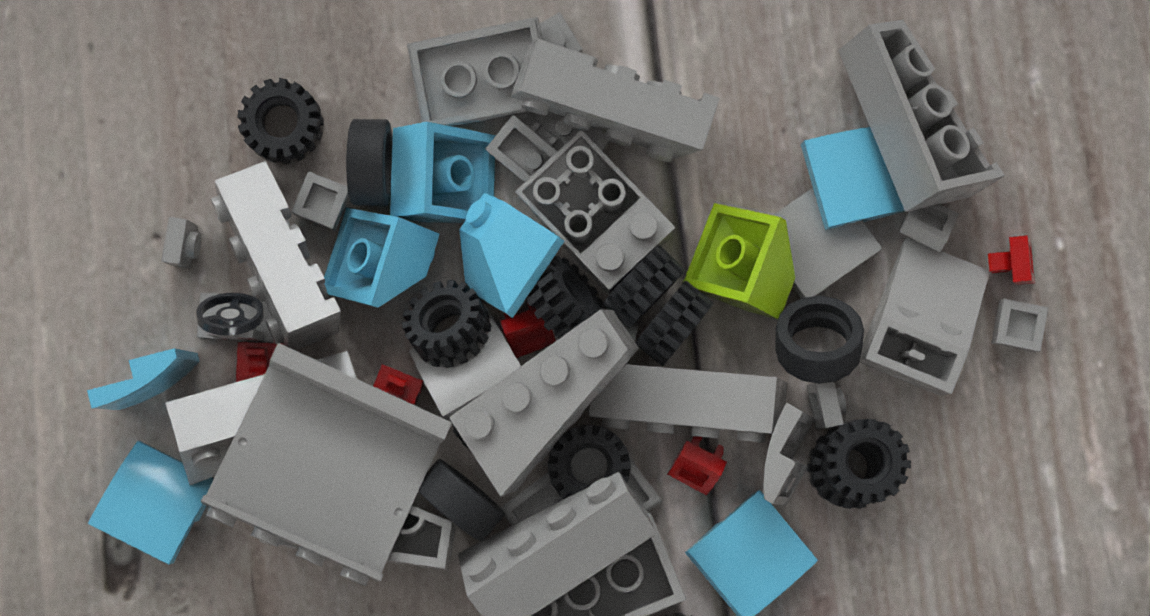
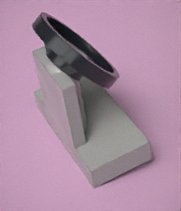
[196,292,284,344]

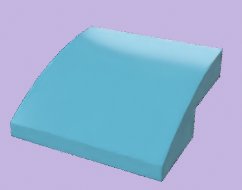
[801,127,905,230]
[87,348,200,410]
[88,441,214,565]
[685,490,818,616]

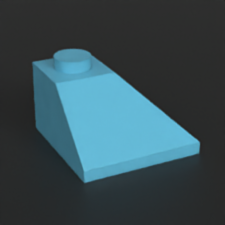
[459,193,564,318]
[324,208,440,308]

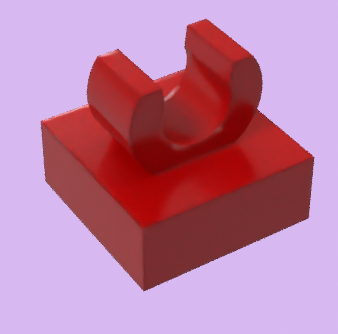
[988,235,1035,285]
[500,300,556,358]
[236,342,284,382]
[373,364,425,406]
[667,436,727,495]

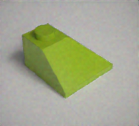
[683,203,795,320]

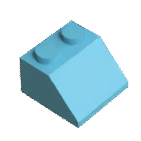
[390,122,496,223]

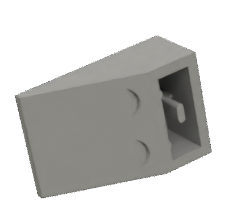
[515,130,676,295]
[859,237,990,395]

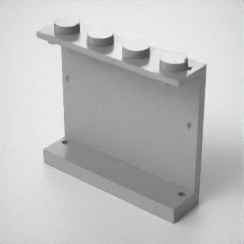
[201,343,452,586]

